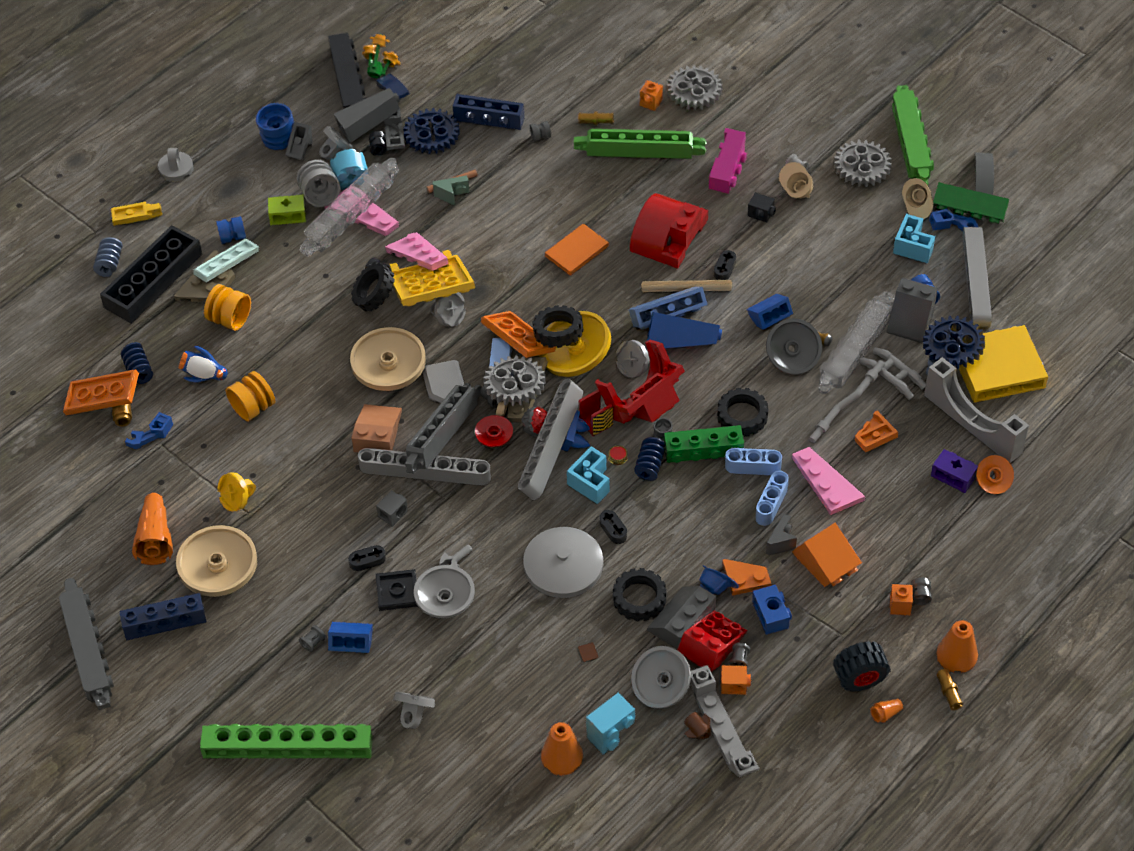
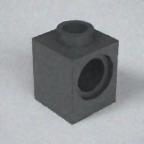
[376,490,408,527]

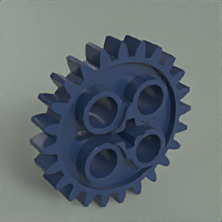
[403,108,460,154]
[923,315,985,369]

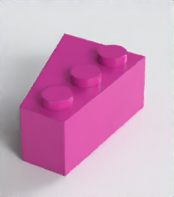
[709,128,747,194]

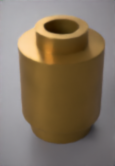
[112,404,132,427]

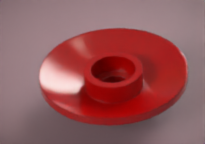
[475,415,513,447]

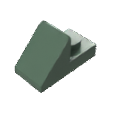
[432,175,469,205]

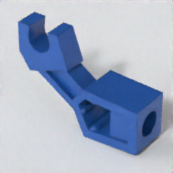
[929,209,978,231]
[125,412,173,449]

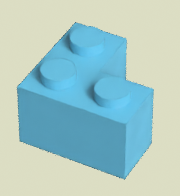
[893,214,935,263]
[567,446,610,504]
[586,693,635,754]

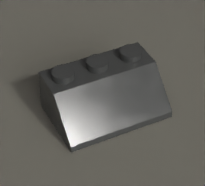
[647,586,716,649]

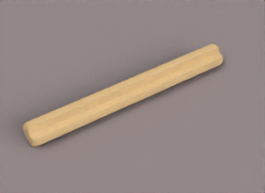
[641,280,732,292]

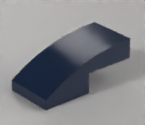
[376,73,410,99]

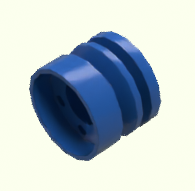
[256,103,294,150]

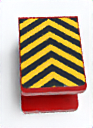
[578,390,613,436]

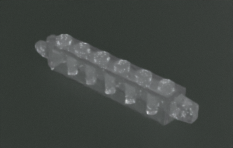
[299,158,399,257]
[818,291,894,394]

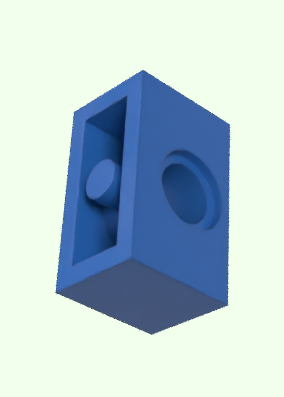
[752,585,792,634]

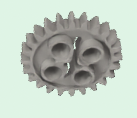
[667,65,722,110]
[834,140,892,187]
[484,355,546,406]

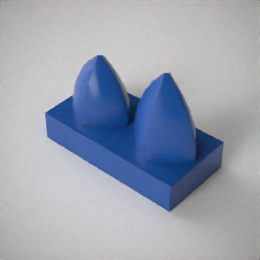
[561,410,590,451]

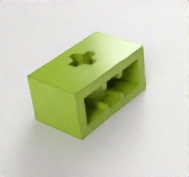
[268,195,306,225]

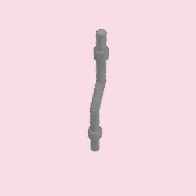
[809,360,885,443]

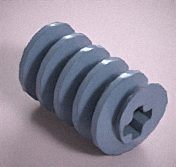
[93,237,123,277]

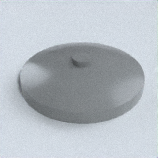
[523,527,603,598]

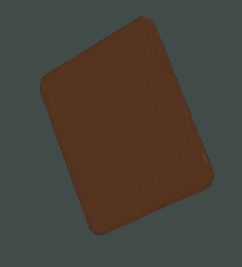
[578,643,599,662]

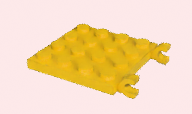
[390,250,475,306]

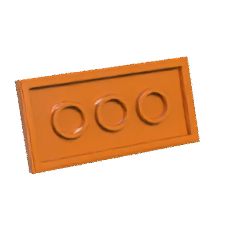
[481,311,556,358]
[63,369,139,415]

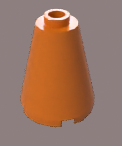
[937,621,978,673]
[541,722,583,776]

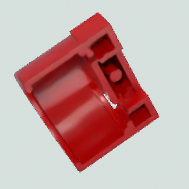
[629,193,708,269]

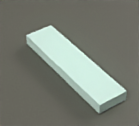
[193,239,259,282]

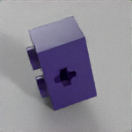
[931,449,978,493]

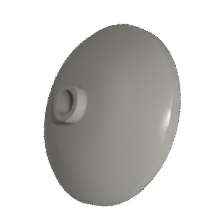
[414,565,475,618]
[631,646,691,709]

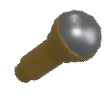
[818,332,832,346]

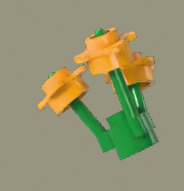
[362,34,400,79]

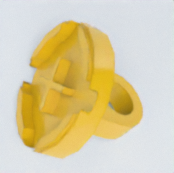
[217,472,256,512]

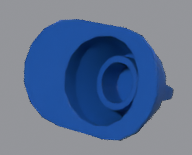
[699,565,739,595]

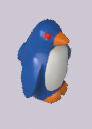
[178,346,228,382]

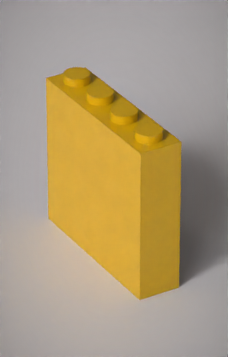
[959,325,1048,403]

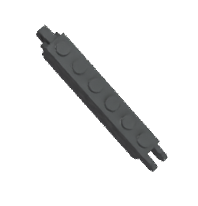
[405,383,481,474]
[59,578,114,710]

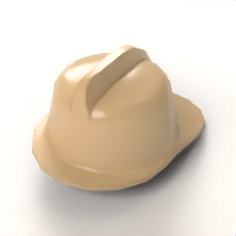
[779,162,813,199]
[902,178,933,220]

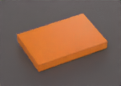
[545,224,609,276]

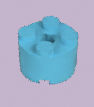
[330,149,369,190]

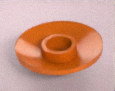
[976,455,1014,494]

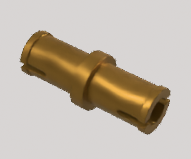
[578,111,614,125]
[936,669,963,710]

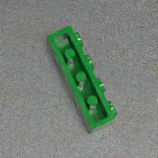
[933,182,1009,224]
[664,425,744,463]

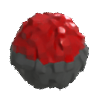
[522,406,548,437]

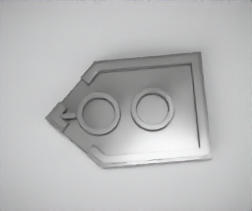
[422,360,464,403]

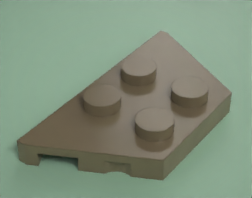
[174,249,235,302]

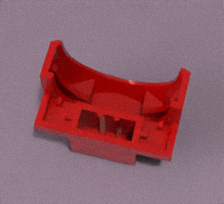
[595,340,685,424]

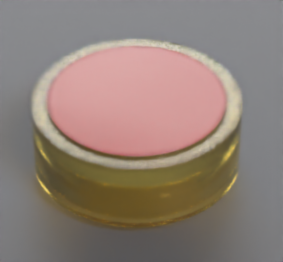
[608,445,628,465]

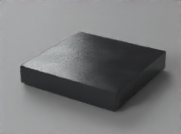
[375,569,418,611]

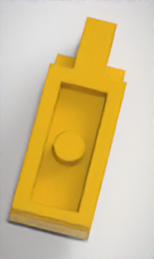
[111,202,162,226]

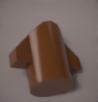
[684,712,711,739]

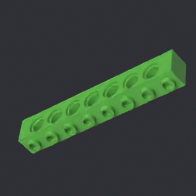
[200,724,373,758]

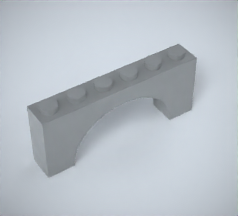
[924,357,1029,463]

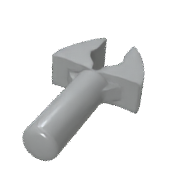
[439,545,472,567]

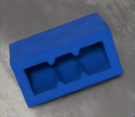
[747,294,793,330]
[328,622,373,653]

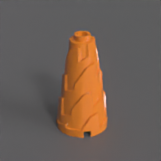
[132,493,173,565]

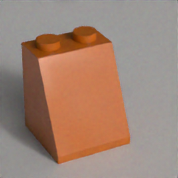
[791,522,862,587]

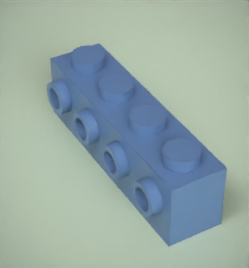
[628,286,708,329]

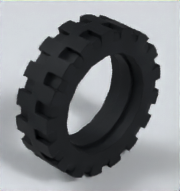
[351,262,395,312]
[532,305,583,348]
[717,388,768,437]
[613,568,667,621]

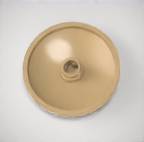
[350,327,426,391]
[176,525,257,597]

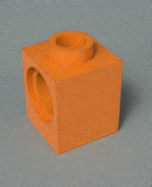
[640,80,663,111]
[890,584,913,615]
[721,665,751,695]

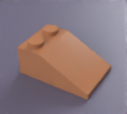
[352,404,402,452]

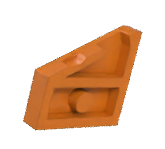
[855,410,898,453]
[722,559,772,596]

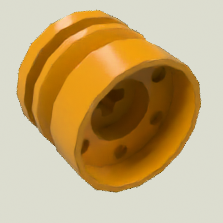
[204,284,251,331]
[225,371,276,422]

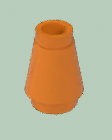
[870,699,903,723]

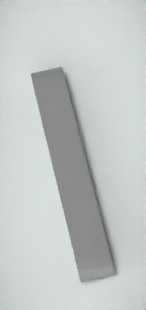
[963,227,992,328]
[518,378,583,500]
[358,448,491,485]

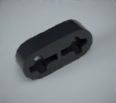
[714,250,736,280]
[599,510,627,544]
[348,545,386,571]

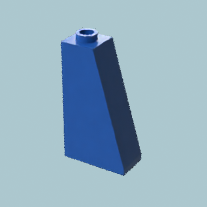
[645,312,722,349]

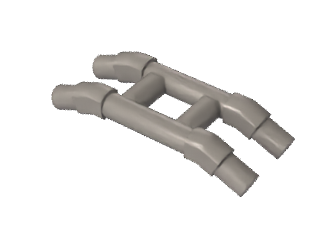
[860,347,926,400]

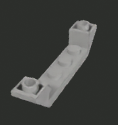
[690,665,759,777]

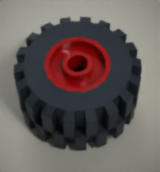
[833,641,891,692]

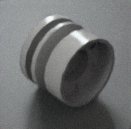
[297,160,340,207]

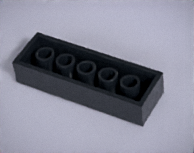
[100,225,202,324]

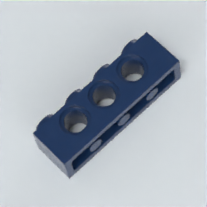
[452,94,525,130]
[119,593,207,641]

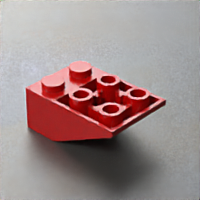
[677,610,748,672]

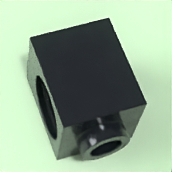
[747,192,776,223]

